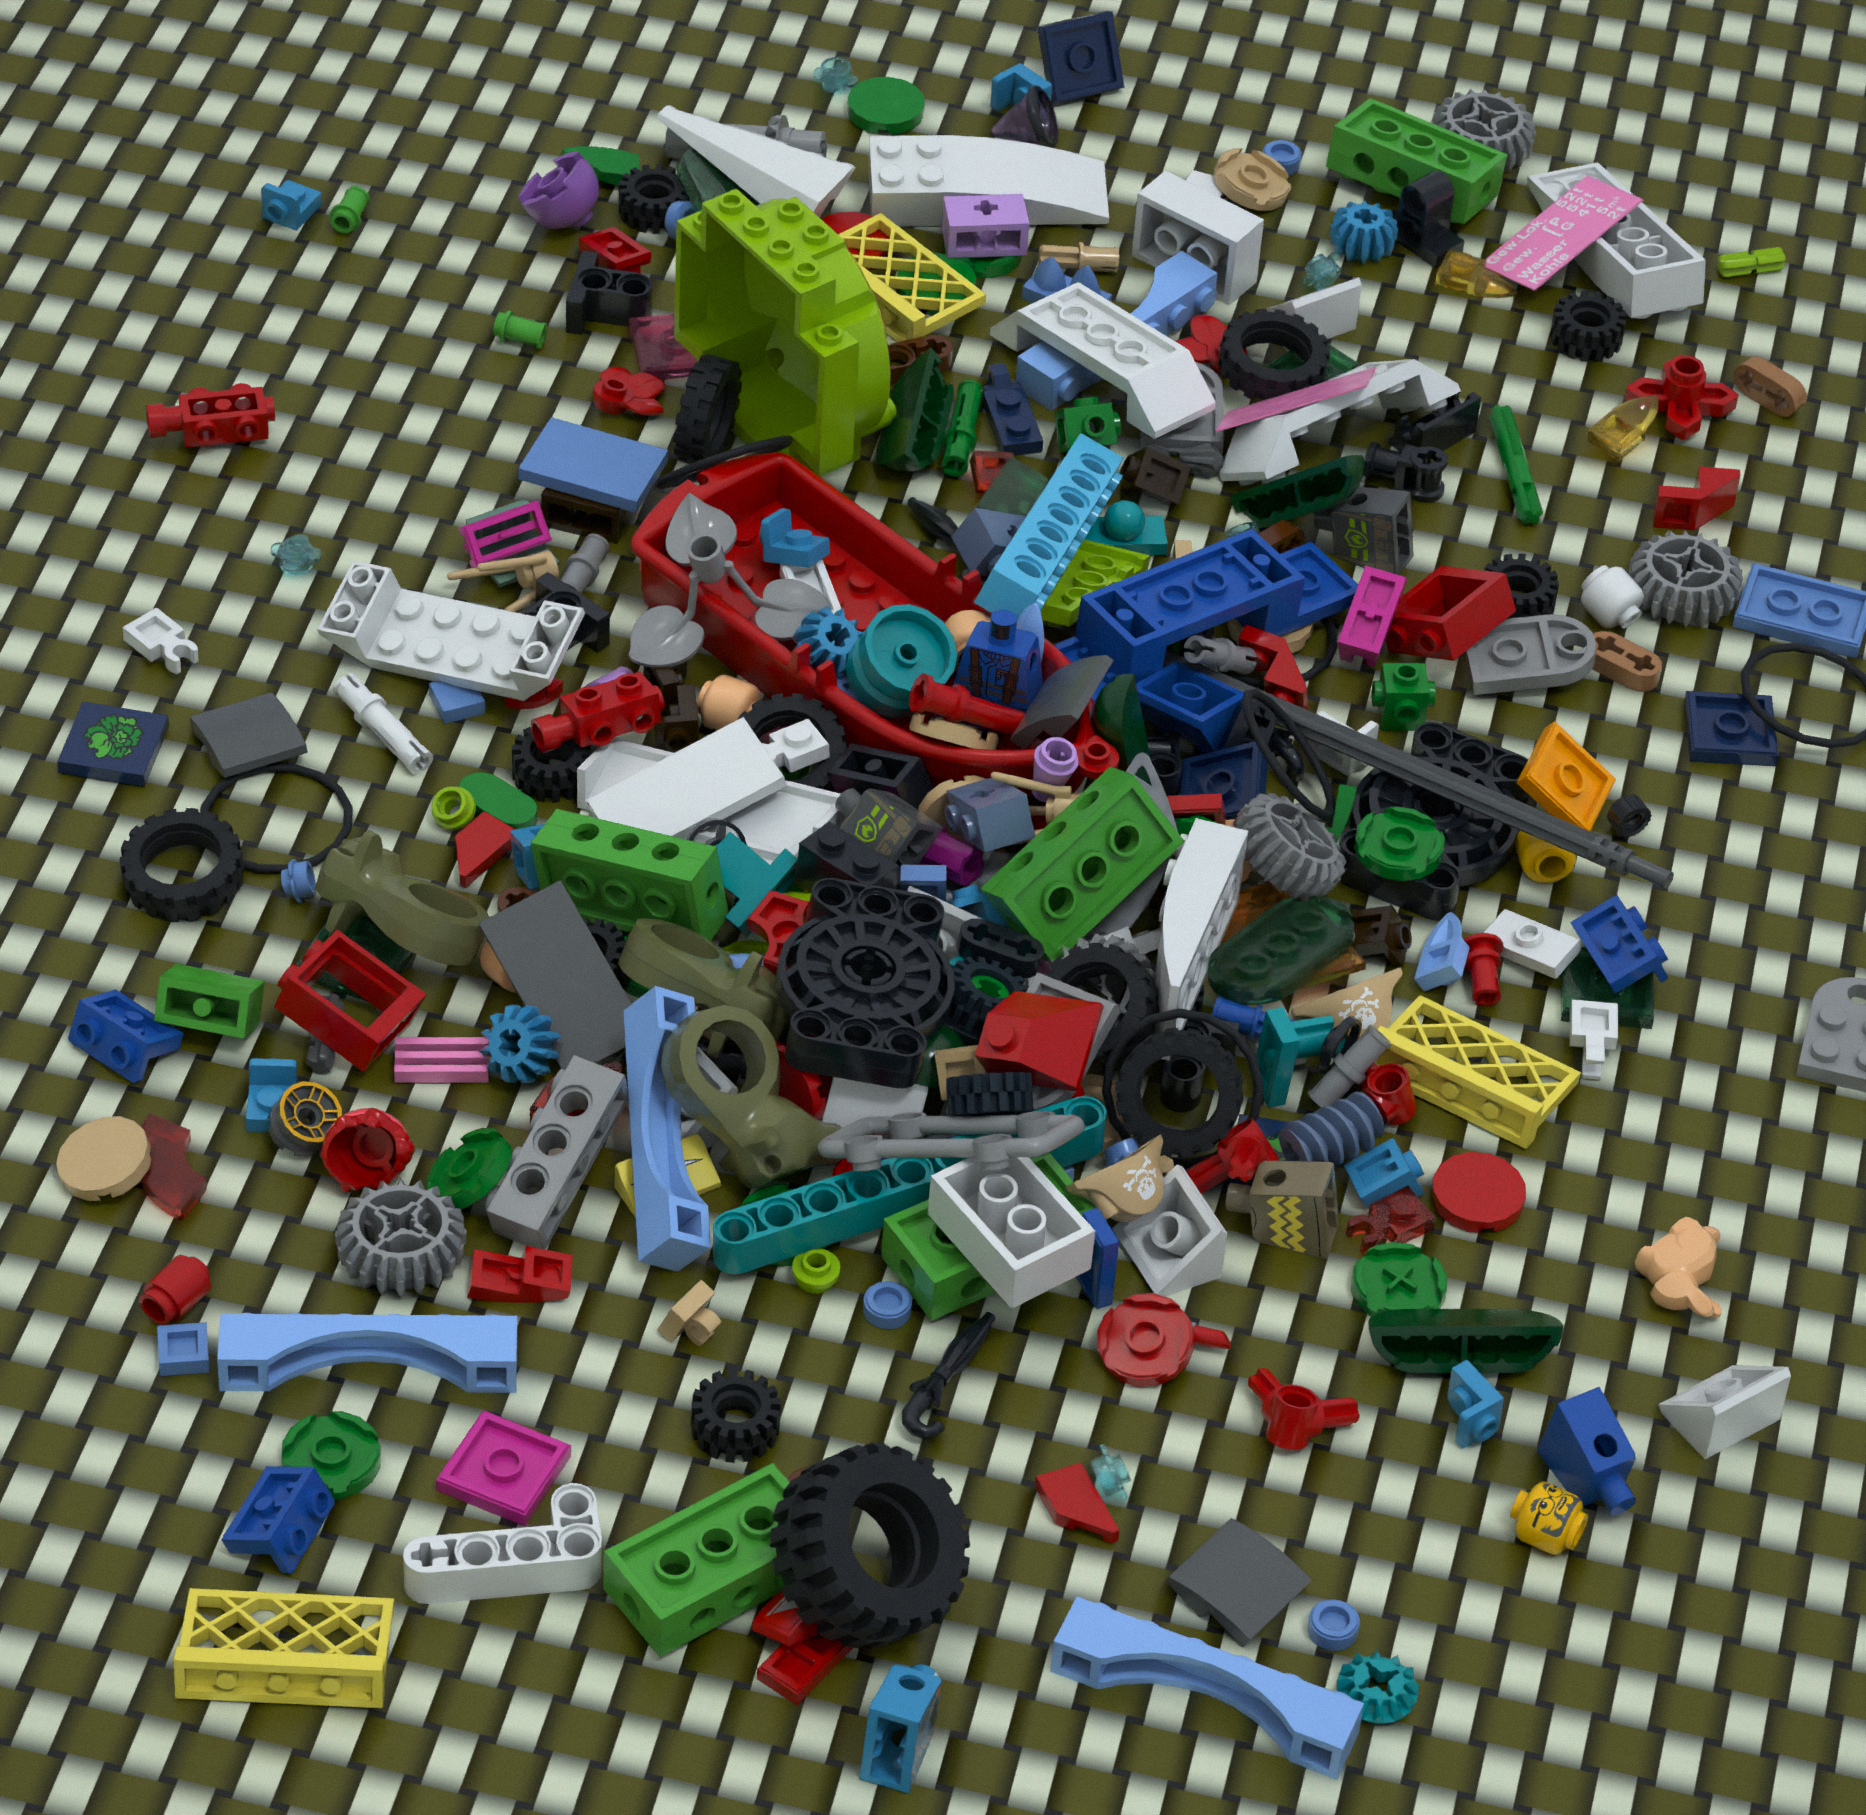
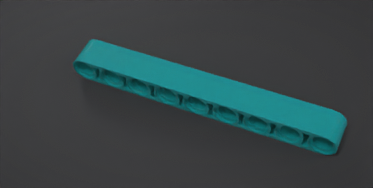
[713,1096,1107,1274]

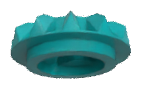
[1336,1650,1419,1723]

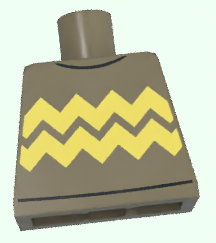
[1225,1161,1339,1260]

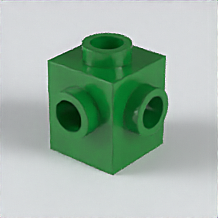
[1054,397,1121,453]
[1371,663,1436,731]

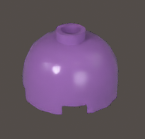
[519,151,599,229]

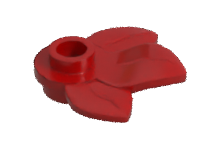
[1175,315,1247,374]
[592,367,666,415]

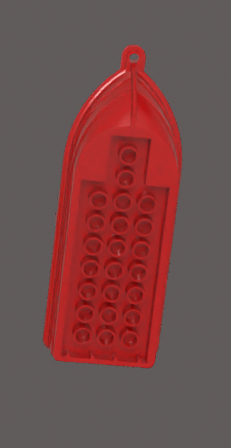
[631,452,1119,806]

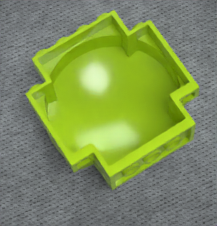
[674,189,897,477]

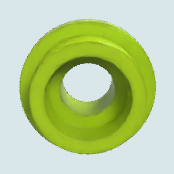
[432,786,476,831]
[792,1248,840,1294]

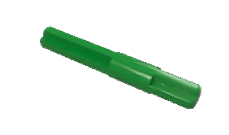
[1489,404,1543,525]

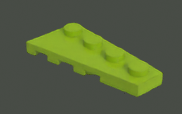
[1040,539,1151,627]

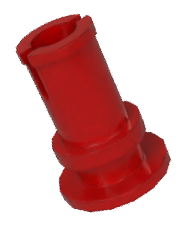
[1463,933,1504,1006]

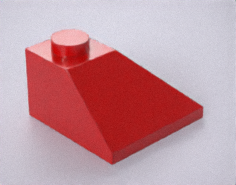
[975,991,1104,1092]

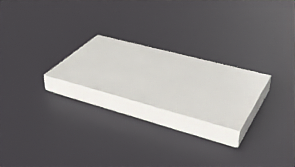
[586,717,787,839]

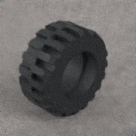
[770,1443,970,1648]

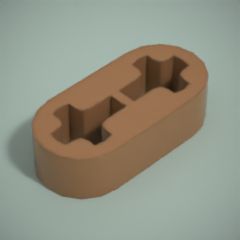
[1733,356,1807,417]
[1592,631,1662,692]

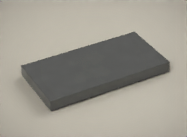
[479,880,632,1070]

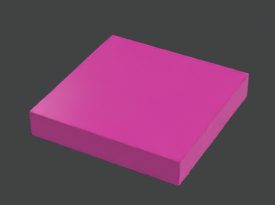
[436,1410,571,1526]

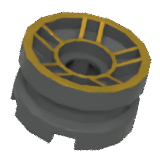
[267,1081,342,1157]

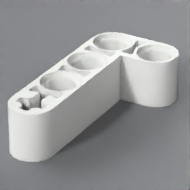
[403,1483,602,1604]

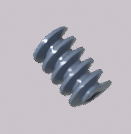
[1279,1092,1385,1167]

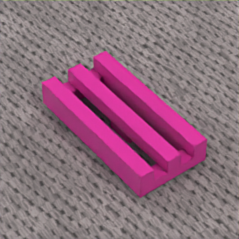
[457,500,552,568]

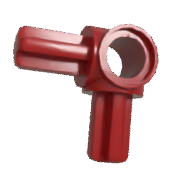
[1358,1062,1417,1126]
[1186,1118,1279,1193]
[1248,1368,1360,1450]

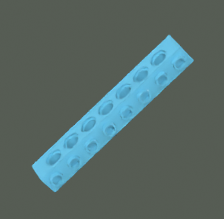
[974,433,1124,619]

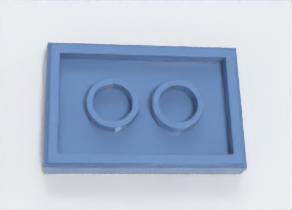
[518,417,668,513]
[1732,563,1866,659]

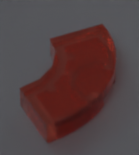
[141,1113,207,1221]

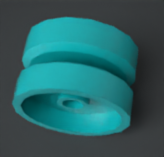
[845,604,957,718]

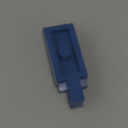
[982,363,1043,456]

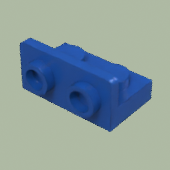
[1570,895,1669,993]
[68,989,184,1083]
[221,1466,335,1574]

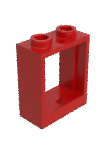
[1385,566,1516,661]
[274,930,427,1072]

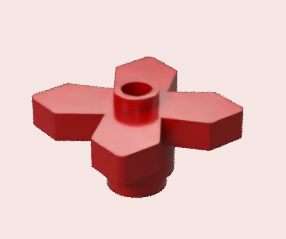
[1625,355,1739,440]

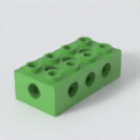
[1326,98,1508,224]
[980,766,1185,962]
[530,809,729,941]
[881,1152,1095,1321]
[603,1463,790,1657]

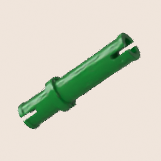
[941,379,984,477]

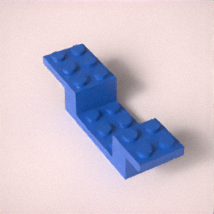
[1054,529,1358,705]

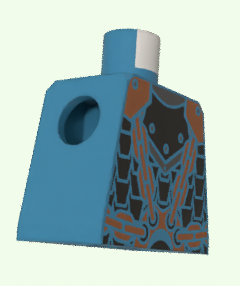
[859,1664,942,1794]

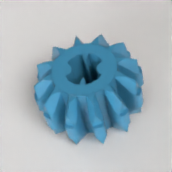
[1329,200,1398,264]
[792,606,863,679]
[479,1005,562,1084]

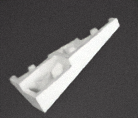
[656,105,856,218]

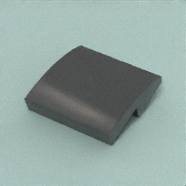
[1009,655,1114,749]
[189,692,308,778]
[1165,1518,1312,1647]

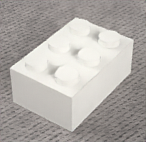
[1132,170,1264,305]
[928,1157,1095,1309]

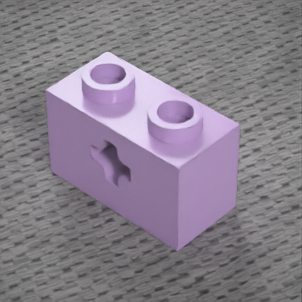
[942,194,1029,258]

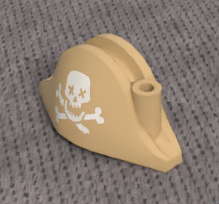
[1289,967,1403,1038]
[1066,1134,1164,1222]

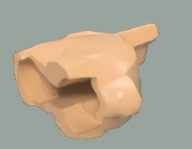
[1635,1217,1722,1318]

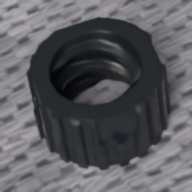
[1607,794,1652,838]

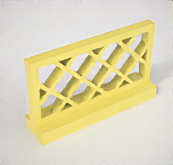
[838,213,986,342]
[1375,995,1581,1149]
[174,1588,394,1708]

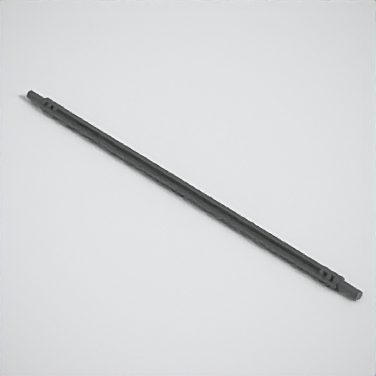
[960,568,1674,889]

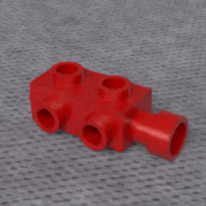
[146,383,275,448]
[531,672,665,753]

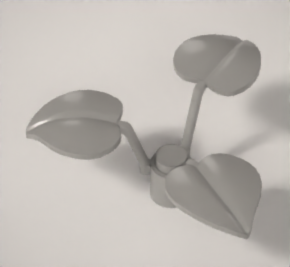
[628,493,831,668]

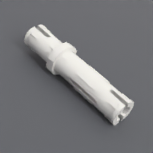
[333,673,433,774]

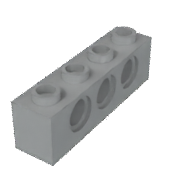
[485,1055,629,1250]

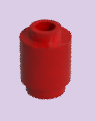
[139,1255,211,1325]

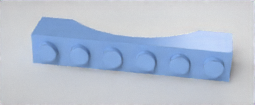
[1016,251,1218,411]
[623,986,711,1272]
[217,1313,517,1393]
[1050,1596,1364,1780]

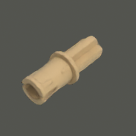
[1038,242,1119,273]

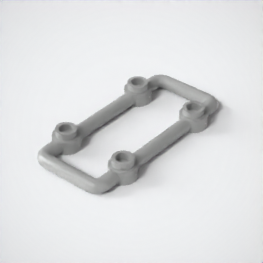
[817,1111,1085,1171]

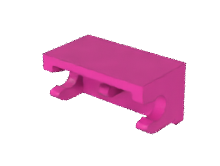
[1338,565,1407,667]

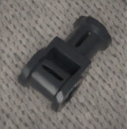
[1363,441,1448,502]

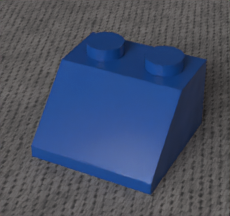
[1136,661,1244,752]

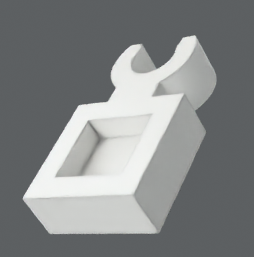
[123,607,199,674]
[762,719,830,773]

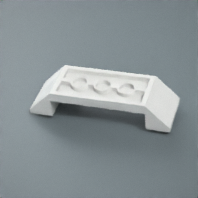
[990,282,1216,439]
[1219,359,1461,486]
[317,560,585,701]

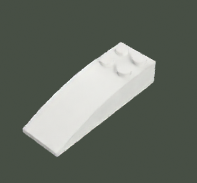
[868,135,1109,226]
[1527,162,1706,319]
[1154,818,1249,1060]

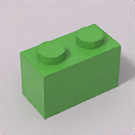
[154,964,265,1039]

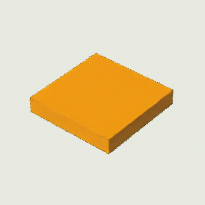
[1516,721,1616,831]

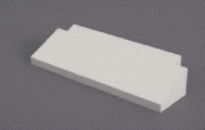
[577,738,845,865]

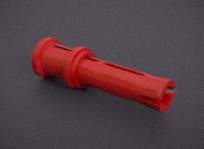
[909,673,1038,743]

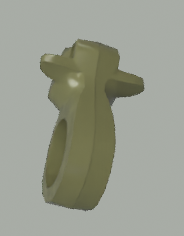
[315,830,489,966]
[618,918,791,1059]
[661,1005,842,1189]

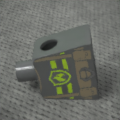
[1314,487,1414,575]
[835,788,943,890]

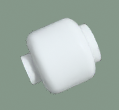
[1581,565,1644,629]

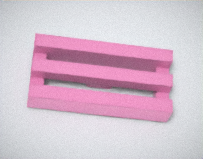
[394,1037,489,1083]

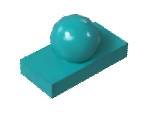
[1085,500,1168,555]

